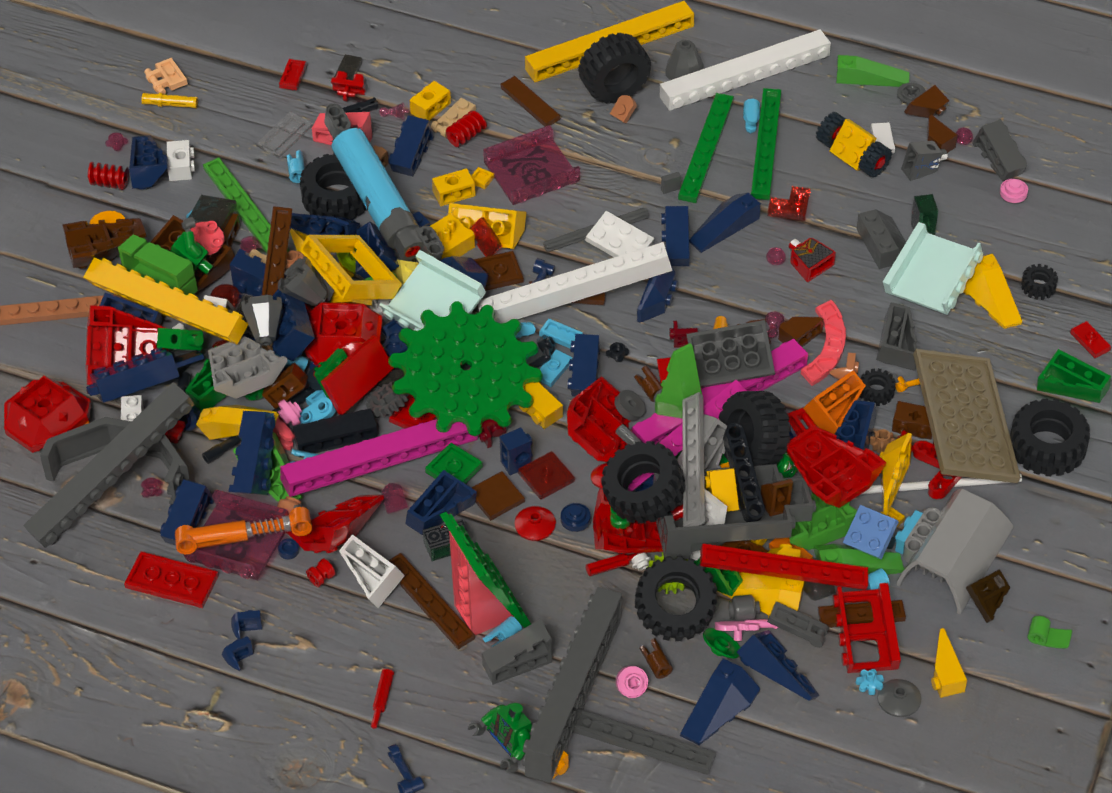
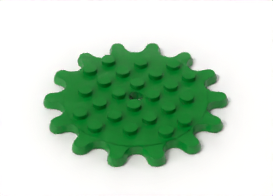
[388,301,543,436]

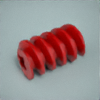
[446,110,487,147]
[88,162,129,190]

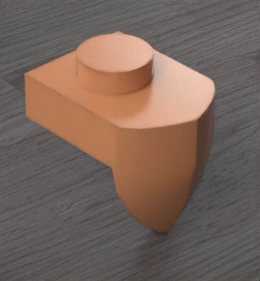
[610,95,637,123]
[829,352,859,380]

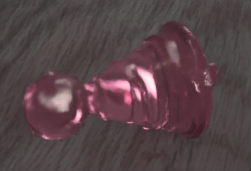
[379,102,409,120]
[765,311,785,338]

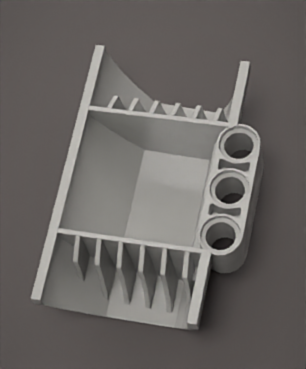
[897,489,1014,615]

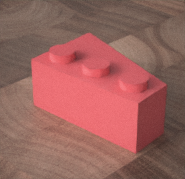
[312,112,372,145]

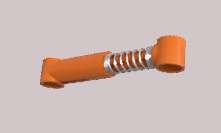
[175,507,312,555]

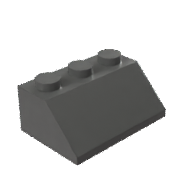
[857,209,906,269]

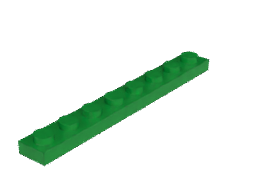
[751,88,781,200]
[678,93,734,203]

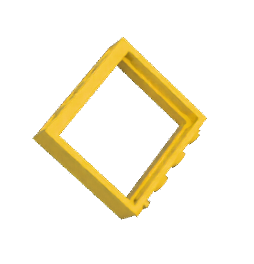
[300,235,402,300]

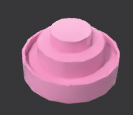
[1000,179,1028,203]
[278,399,302,426]
[616,666,648,698]

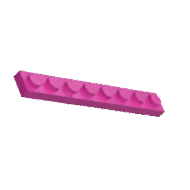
[627,380,746,492]

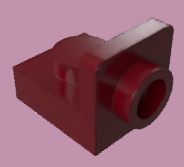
[669,321,698,348]
[479,419,506,448]

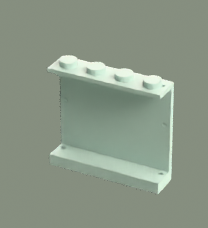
[883,222,983,315]
[379,250,486,331]

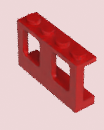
[832,583,901,673]

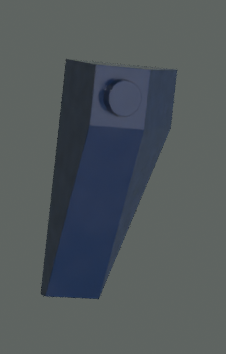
[129,135,168,190]
[290,213,360,235]
[680,658,760,745]

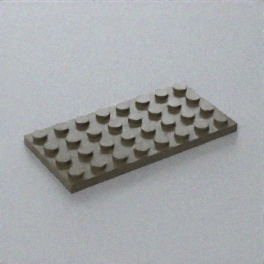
[913,349,1021,483]

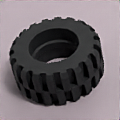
[578,33,651,103]
[300,153,367,220]
[718,391,791,466]
[1010,398,1090,477]
[601,441,685,524]
[635,556,718,641]

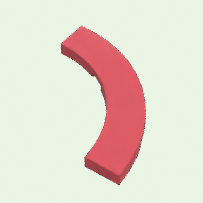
[800,299,846,386]

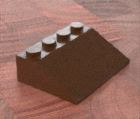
[151,215,235,293]

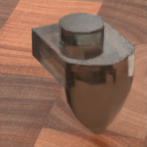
[804,581,836,601]

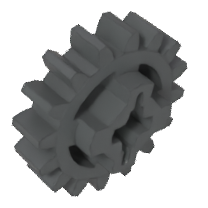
[366,382,409,418]

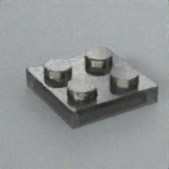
[188,195,237,231]

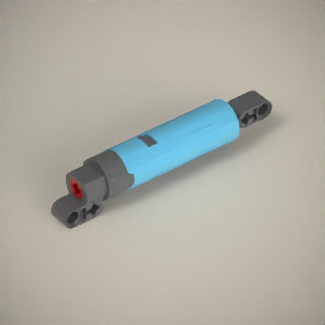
[324,103,444,261]

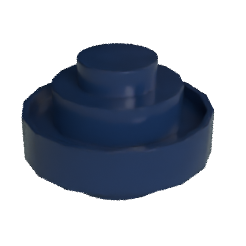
[560,503,591,532]

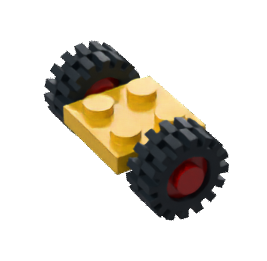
[816,112,892,178]

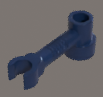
[531,258,555,284]
[388,744,424,793]

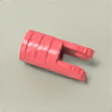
[273,416,295,450]

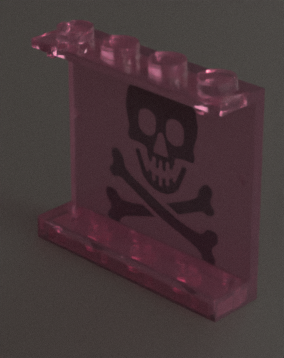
[483,125,580,205]
[184,490,289,580]

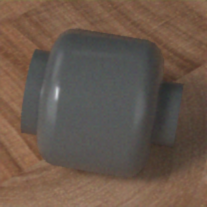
[728,594,760,621]

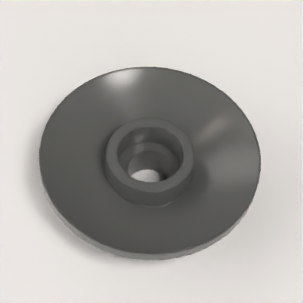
[877,679,921,717]

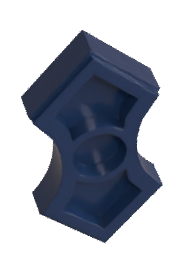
[382,319,410,358]

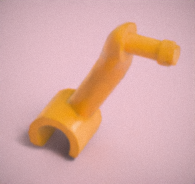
[895,376,920,392]

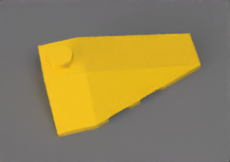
[448,203,526,249]
[963,254,1022,329]

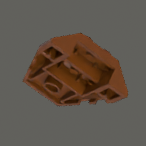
[62,218,147,269]

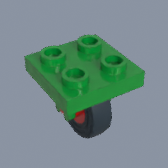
[307,348,347,399]

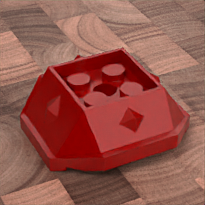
[304,302,383,366]
[4,376,92,453]

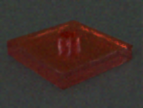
[518,451,575,500]

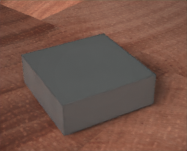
[661,172,681,194]

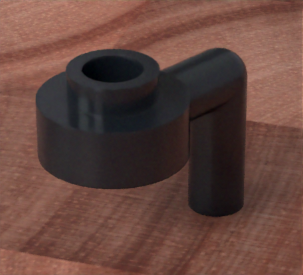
[529,335,556,368]

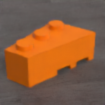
[803,370,866,434]

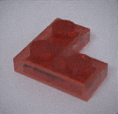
[767,186,810,221]

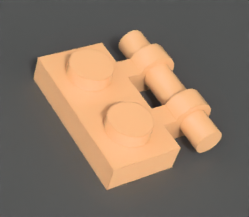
[144,58,188,94]

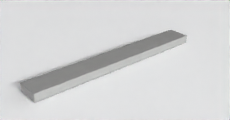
[682,392,705,527]

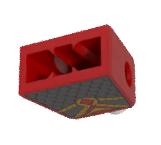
[789,238,836,282]

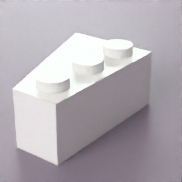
[339,535,405,608]

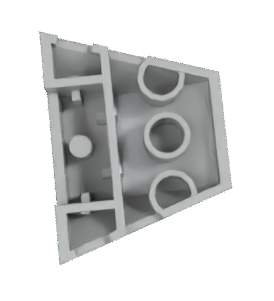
[208,336,288,399]

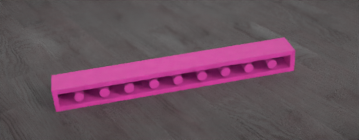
[632,339,808,445]
[280,419,478,497]

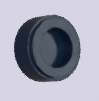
[278,538,299,560]

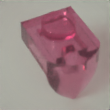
[381,483,408,514]

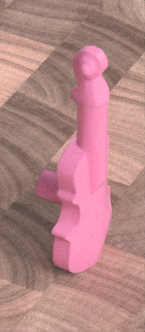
[715,619,778,641]

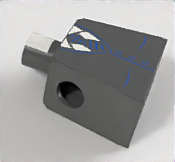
[901,141,948,181]

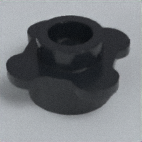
[606,342,629,362]

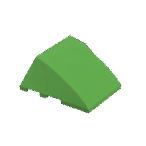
[789,492,857,550]

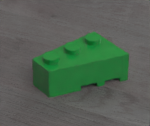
[185,346,227,413]
[1037,349,1111,403]

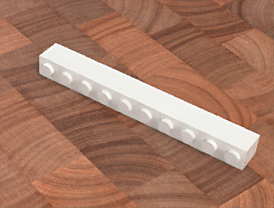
[660,29,831,111]
[478,242,672,323]

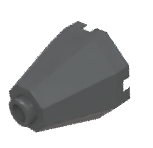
[665,40,703,80]
[278,256,327,306]
[241,295,284,346]

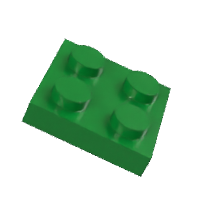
[425,443,483,484]

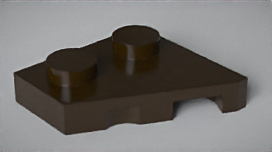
[966,569,1010,623]

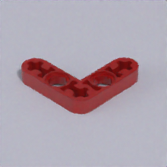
[913,440,962,499]

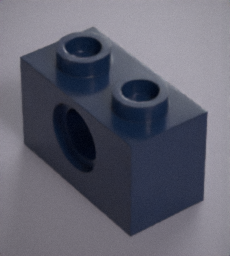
[499,427,533,476]

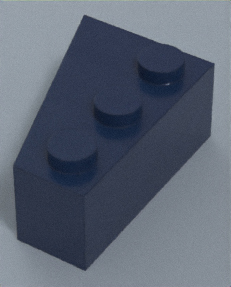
[388,115,434,177]
[661,206,690,266]
[568,334,600,397]
[405,470,477,535]
[160,479,215,545]

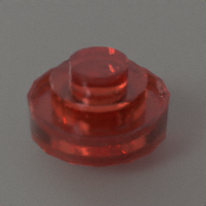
[211,284,240,307]

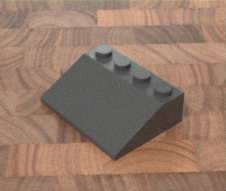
[687,320,775,388]

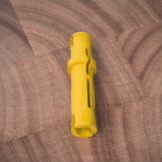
[141,93,198,108]

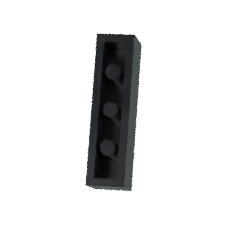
[292,408,378,457]

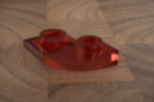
[469,217,502,257]

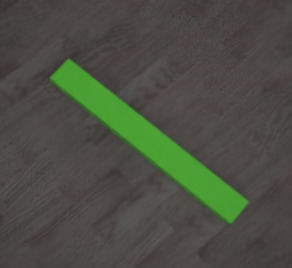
[203,157,289,253]

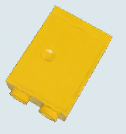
[430,214,475,259]

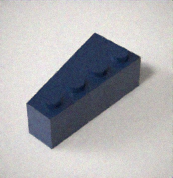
[836,400,876,450]

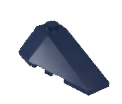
[689,193,761,253]
[737,630,819,701]

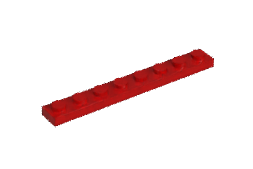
[700,544,868,590]

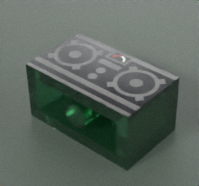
[911,194,938,235]
[423,519,469,561]

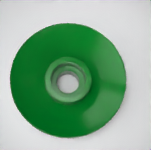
[703,628,741,659]

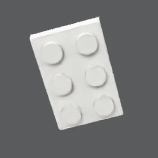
[585,211,654,257]

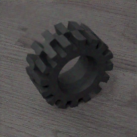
[1021,264,1058,300]
[860,368,896,406]

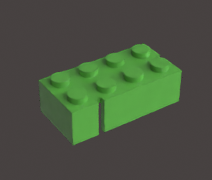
[118,234,198,295]

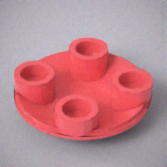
[191,221,224,255]

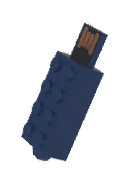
[86,347,204,403]

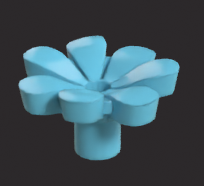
[856,669,884,695]

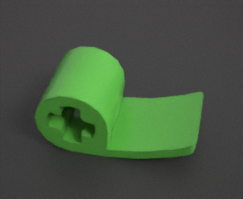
[1028,616,1072,649]

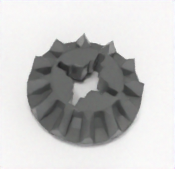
[897,83,926,106]

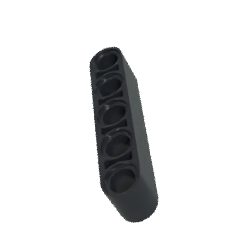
[723,423,765,523]

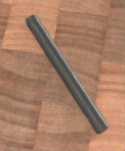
[543,208,649,252]

